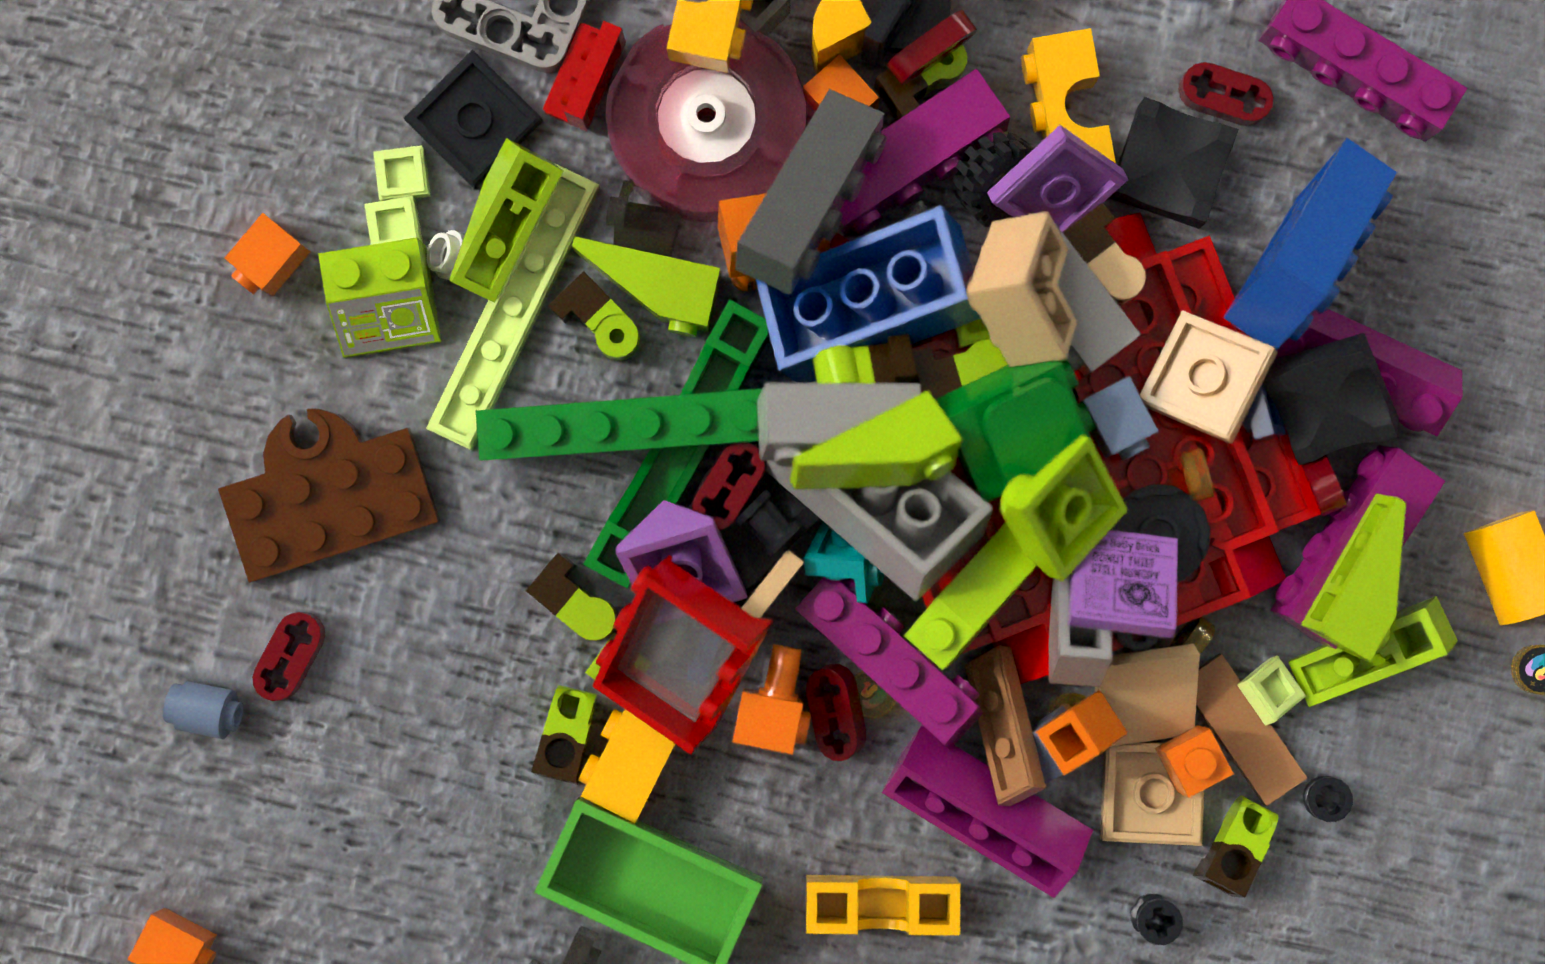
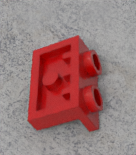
[543,21,626,132]

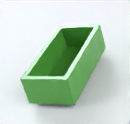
[534,794,763,964]

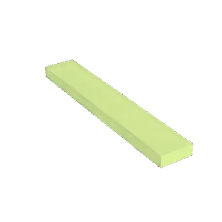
[426,164,600,451]

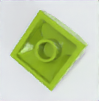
[1001,435,1128,582]

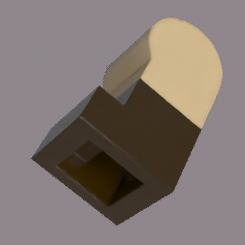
[1063,202,1145,304]

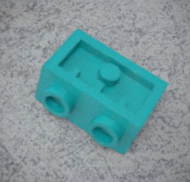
[804,521,884,603]

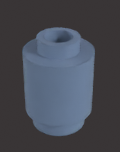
[163,681,243,739]

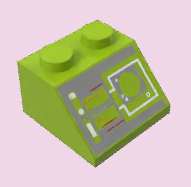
[318,237,441,358]

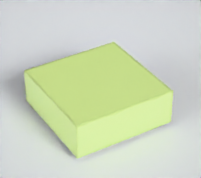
[373,145,431,201]
[364,196,423,245]
[1237,655,1306,726]

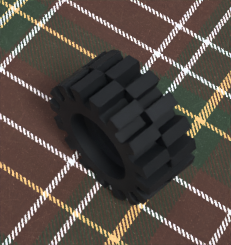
[953,132,1034,228]

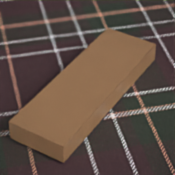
[965,645,1046,806]
[1196,654,1307,806]

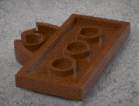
[218,409,440,583]

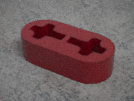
[887,10,977,86]
[1178,62,1274,126]
[692,442,765,530]
[1302,455,1347,516]
[252,612,325,701]
[806,663,867,761]

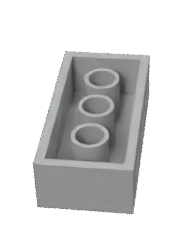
[765,461,993,601]

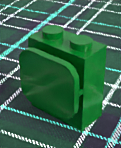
[935,359,1095,503]

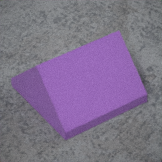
[616,500,747,624]

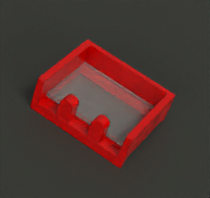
[592,554,773,754]

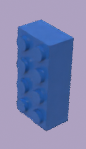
[1223,138,1397,350]
[756,206,981,383]

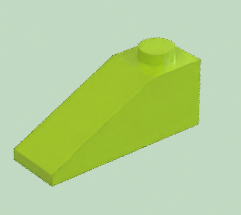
[449,138,563,303]
[572,236,721,337]
[789,391,962,490]
[1301,494,1406,662]
[904,522,1037,670]
[1288,596,1458,707]

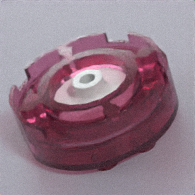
[606,21,806,223]

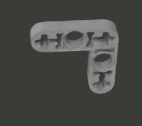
[431,0,591,73]

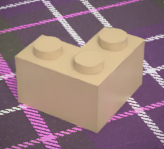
[967,211,1077,367]

